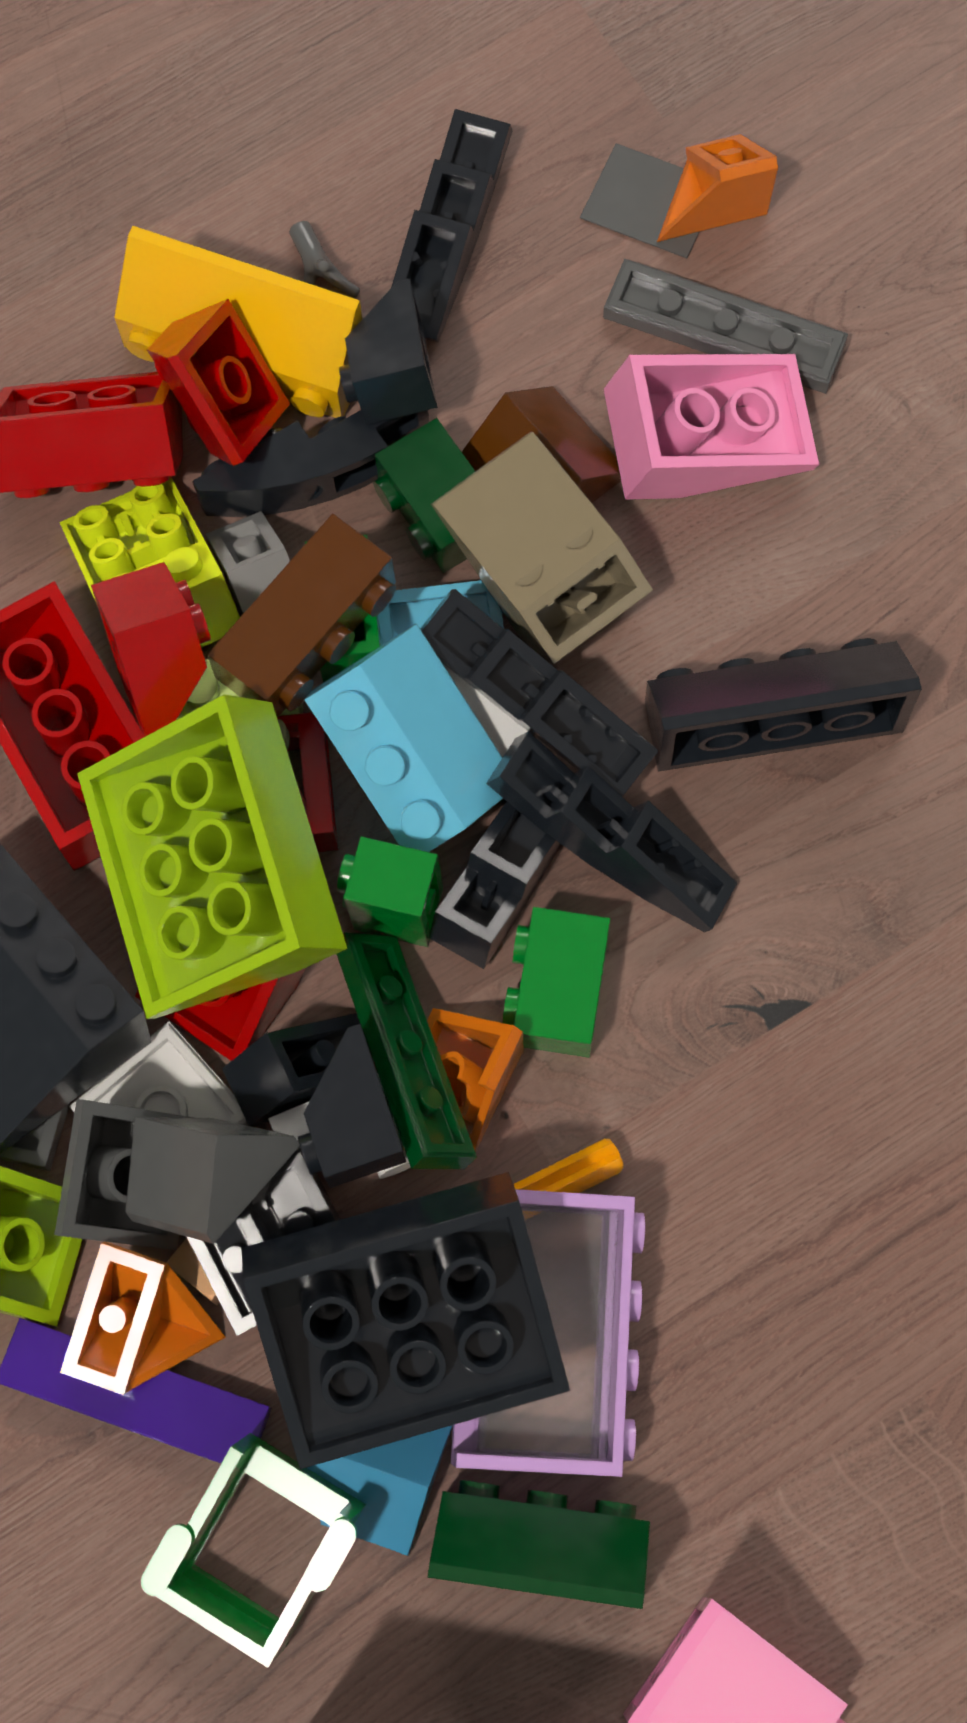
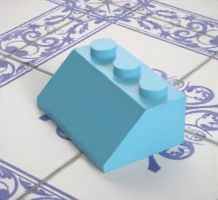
[305,623,503,852]

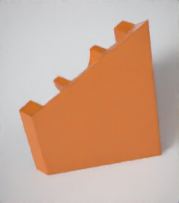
[427,1008,524,1166]

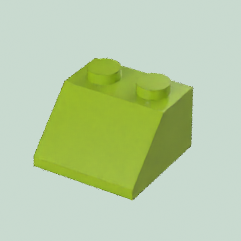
[0,1166,82,1327]

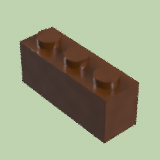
[207,513,396,718]

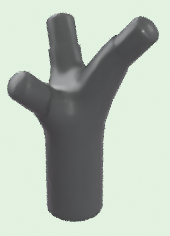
[289,221,360,298]

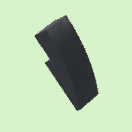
[429,802,561,969]

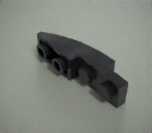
[192,410,429,517]

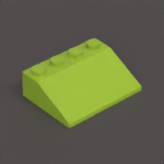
[77,694,347,1019]

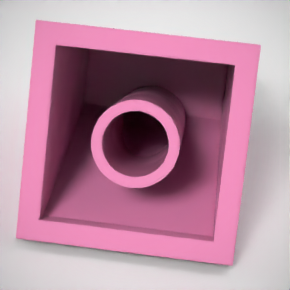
[623,1597,848,1723]

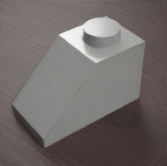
[206,511,290,616]

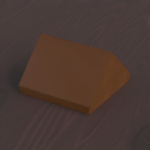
[462,386,621,503]

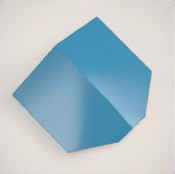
[307,1425,453,1556]

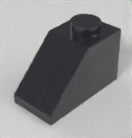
[339,278,438,425]
[222,1013,378,1126]
[298,1024,406,1188]

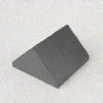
[54,1099,194,1250]
[126,1117,300,1244]

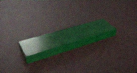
[336,932,477,1170]

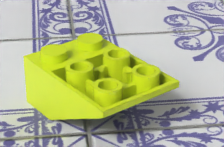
[59,476,240,648]

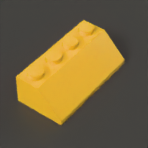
[114,226,363,418]

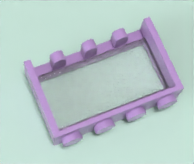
[451,1189,645,1477]

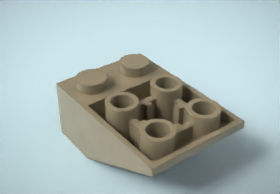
[431,432,653,664]

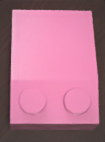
[604,354,819,500]

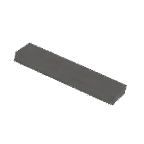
[603,259,848,394]

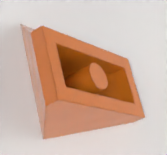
[657,134,778,242]
[60,1241,226,1395]

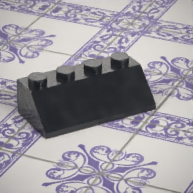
[645,638,922,772]

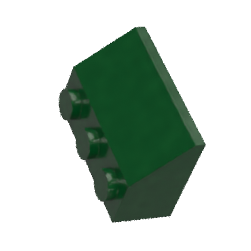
[427,1480,650,1609]

